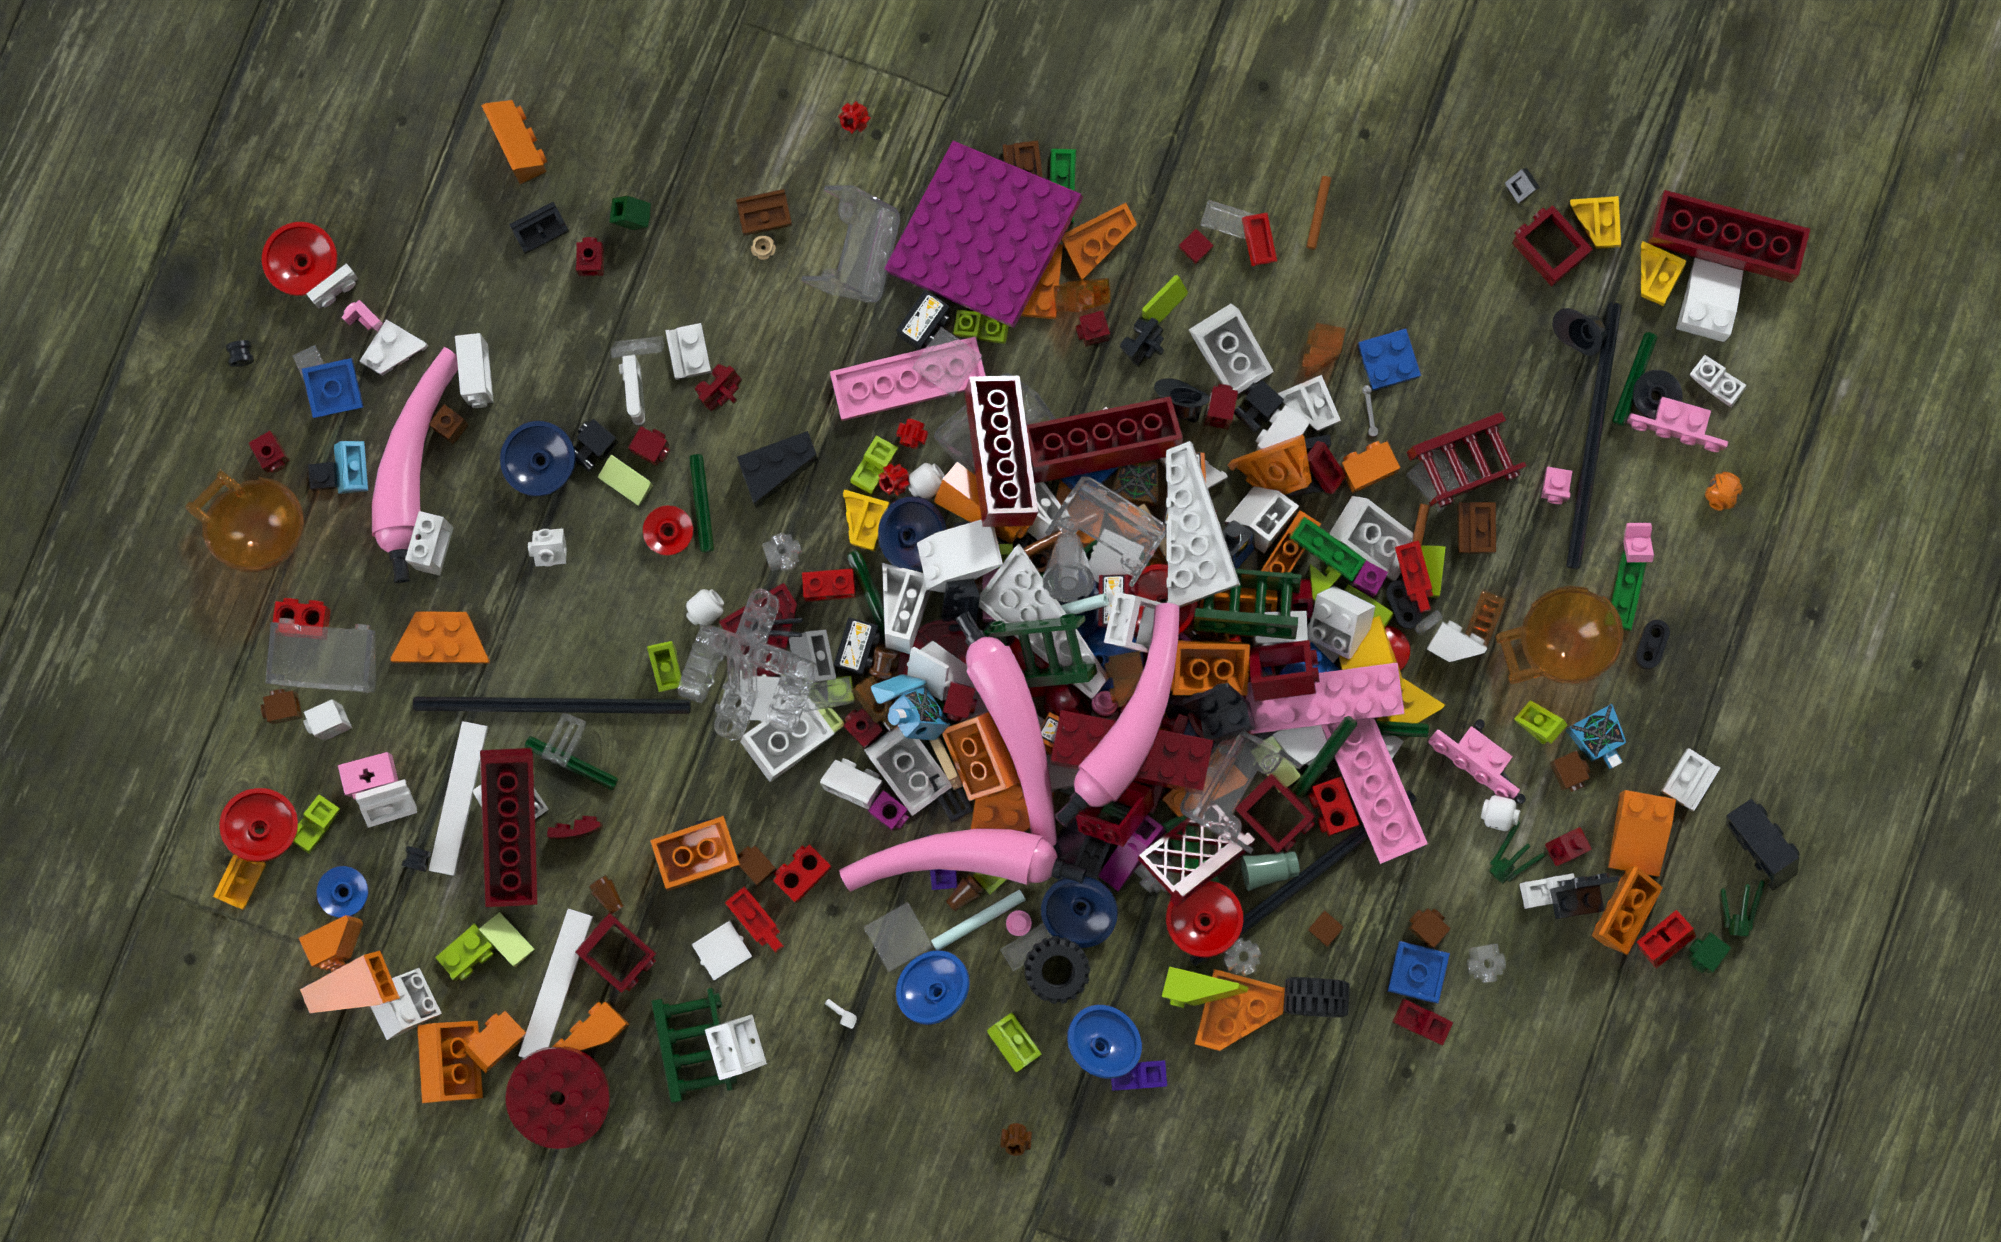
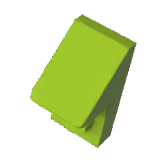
[1308,564,1342,606]
[647,641,684,692]
[1514,700,1567,744]

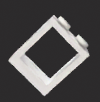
[455,333,494,408]
[405,511,453,576]
[1104,592,1161,653]
[705,1015,767,1080]

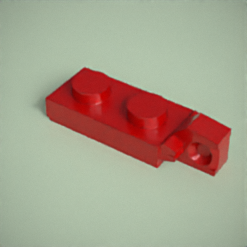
[1395,540,1433,613]
[725,886,784,952]

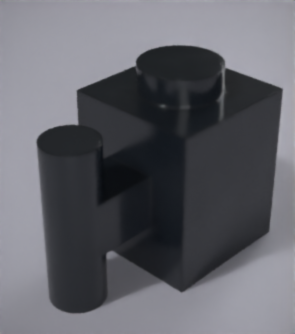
[1234,380,1284,433]
[574,419,619,472]

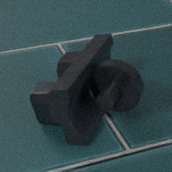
[1120,317,1164,367]

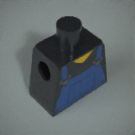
[1222,520,1255,569]

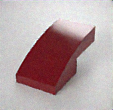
[1392,999,1453,1046]

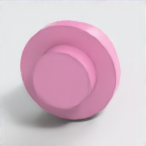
[1092,691,1117,716]
[1006,910,1032,936]

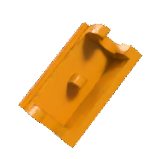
[213,855,267,910]

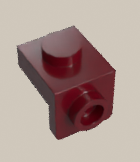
[1545,827,1592,866]

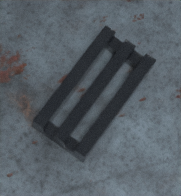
[929,770,974,823]

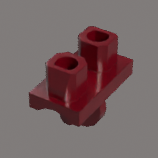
[695,364,742,412]

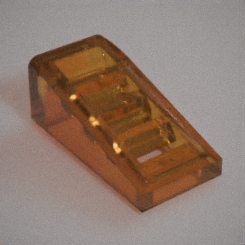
[1465,589,1506,647]

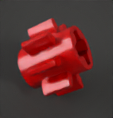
[838,101,871,134]
[896,419,928,449]
[878,464,910,496]

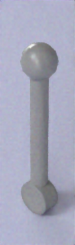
[1362,385,1378,437]

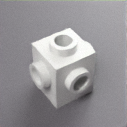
[528,529,567,566]

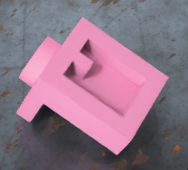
[342,300,383,332]
[1541,467,1572,504]
[1623,523,1654,562]

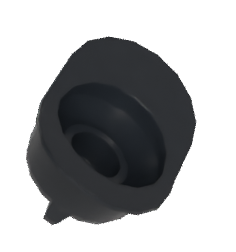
[1552,308,1609,356]
[1154,378,1210,423]

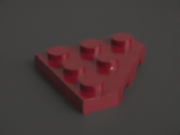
[719,583,797,677]

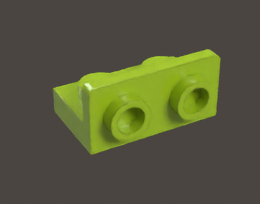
[435,923,495,981]

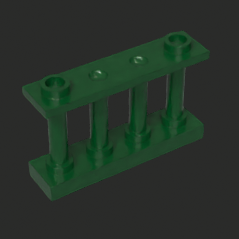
[1194,569,1301,640]
[984,613,1098,688]
[651,988,737,1103]

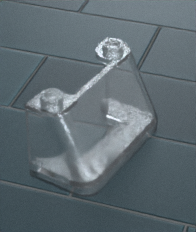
[265,618,376,693]

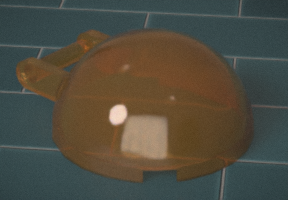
[185,470,304,573]
[1495,586,1624,685]

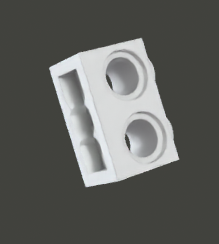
[303,699,352,741]

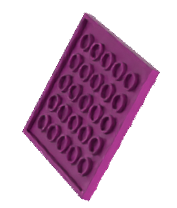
[884,141,1083,328]

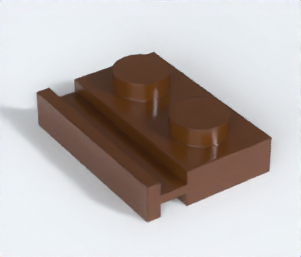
[1002,140,1043,178]
[736,189,792,236]
[1458,502,1496,554]

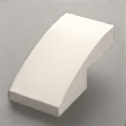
[1520,873,1574,909]

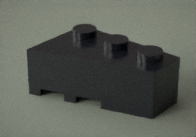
[737,431,818,508]
[1726,798,1800,891]

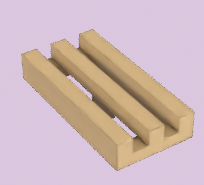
[929,737,962,790]

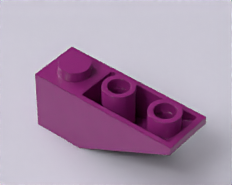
[1098,815,1165,892]

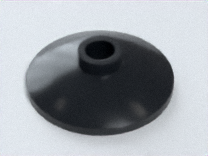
[1633,370,1682,419]

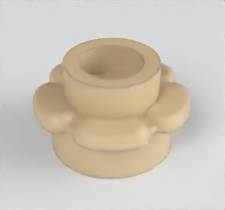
[751,236,776,260]

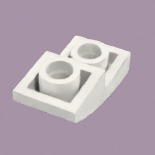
[1690,355,1746,408]

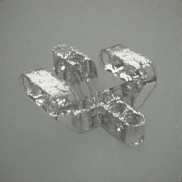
[678,588,817,741]

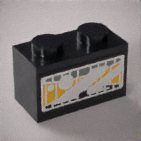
[896,290,951,350]
[834,617,881,677]

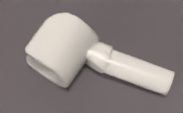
[825,999,857,1029]

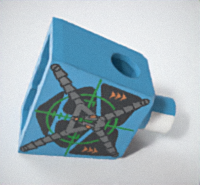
[888,686,950,740]
[1565,704,1626,769]

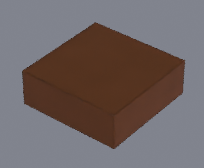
[1308,910,1344,947]

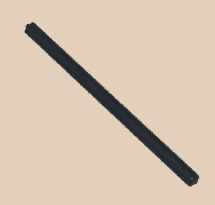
[1566,302,1622,570]
[413,697,691,714]
[1190,790,1417,968]

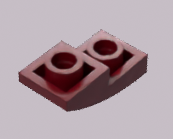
[547,816,603,840]

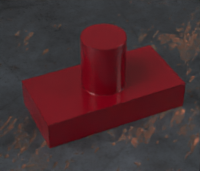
[1307,441,1346,494]

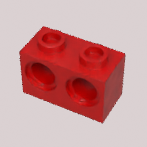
[802,569,856,602]
[272,598,331,639]
[1308,777,1359,837]
[773,844,832,904]
[1637,910,1696,969]

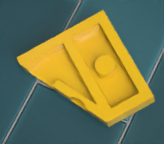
[1570,196,1621,249]
[1641,241,1686,307]
[843,490,890,552]
[1377,679,1445,723]

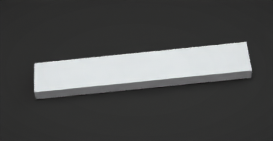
[429,721,488,876]
[518,909,593,1058]

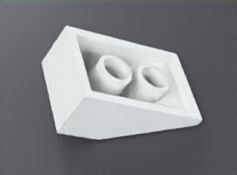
[1676,258,1743,342]
[1189,304,1274,394]
[1329,496,1414,581]
[917,520,1003,593]
[740,693,835,782]
[864,725,952,816]
[820,758,883,810]

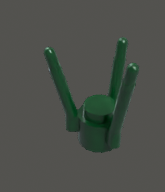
[1488,821,1545,884]
[1721,880,1765,937]

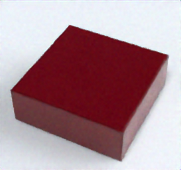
[1178,229,1214,264]

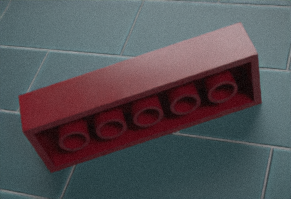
[1647,190,1810,283]
[964,376,1038,527]
[1026,396,1183,484]
[1051,710,1213,795]
[480,748,538,907]

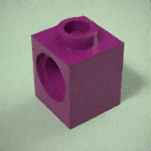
[1352,560,1388,598]
[868,791,909,831]

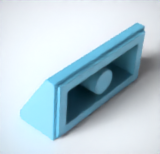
[334,441,368,494]
[871,675,926,704]

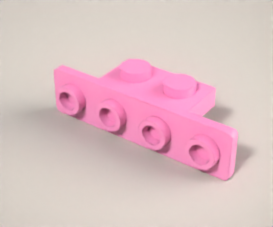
[1626,397,1728,452]
[1428,726,1520,799]

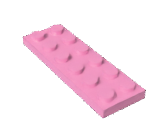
[830,336,985,421]
[1246,663,1404,734]
[1321,718,1428,864]

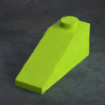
[1162,967,1248,1008]

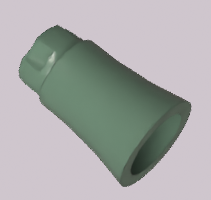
[1240,852,1300,891]

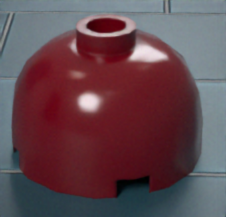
[1044,684,1091,717]

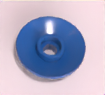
[317,866,368,918]

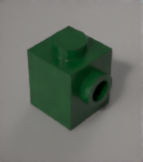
[609,196,651,230]
[1687,932,1731,974]

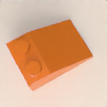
[1608,790,1676,877]
[650,816,740,891]

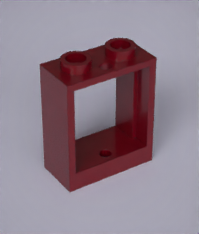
[1512,205,1593,287]
[1249,640,1320,702]
[1235,772,1315,853]
[1076,782,1153,847]
[575,912,656,993]

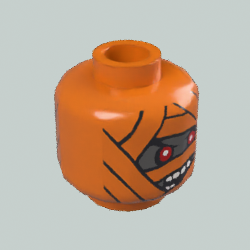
[1705,472,1743,511]

